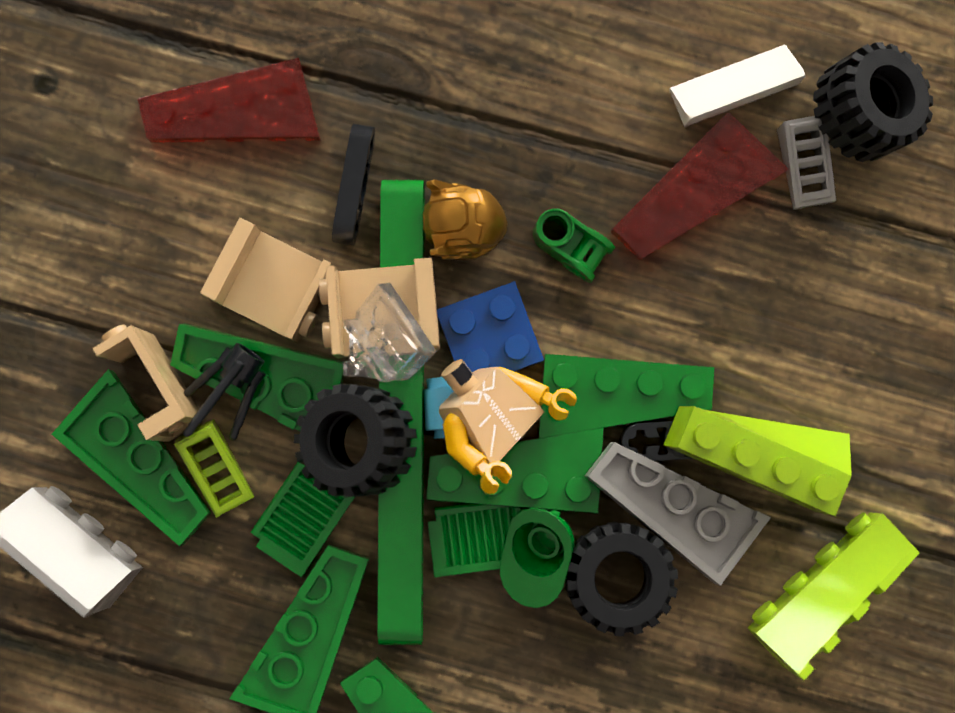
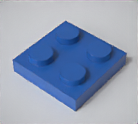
[437,281,544,372]

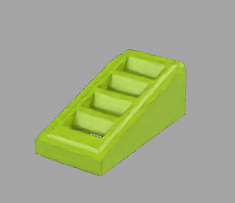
[174,419,254,518]

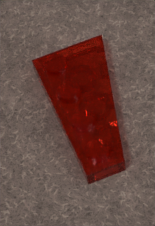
[137,58,321,143]
[611,112,789,261]

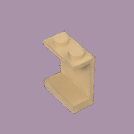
[200,217,333,343]
[319,257,440,358]
[92,325,204,442]

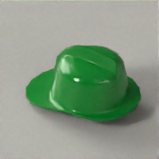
[500,508,574,608]

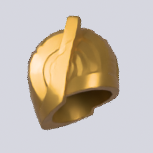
[423,179,508,260]

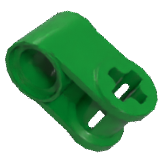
[533,208,615,283]

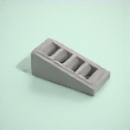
[777,116,836,210]

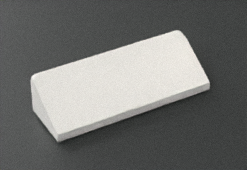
[669,45,806,127]

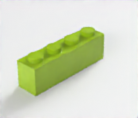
[663,406,852,516]
[747,512,920,680]

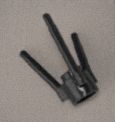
[183,343,266,441]

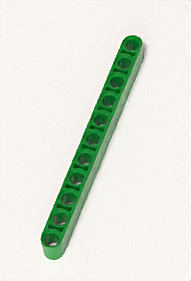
[378,180,425,645]

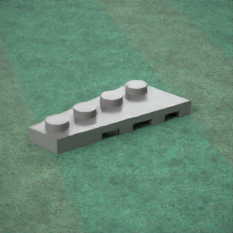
[585,442,771,586]

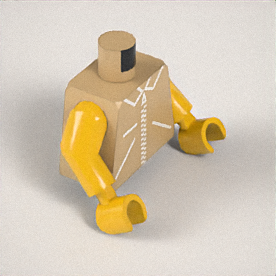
[439,359,577,494]

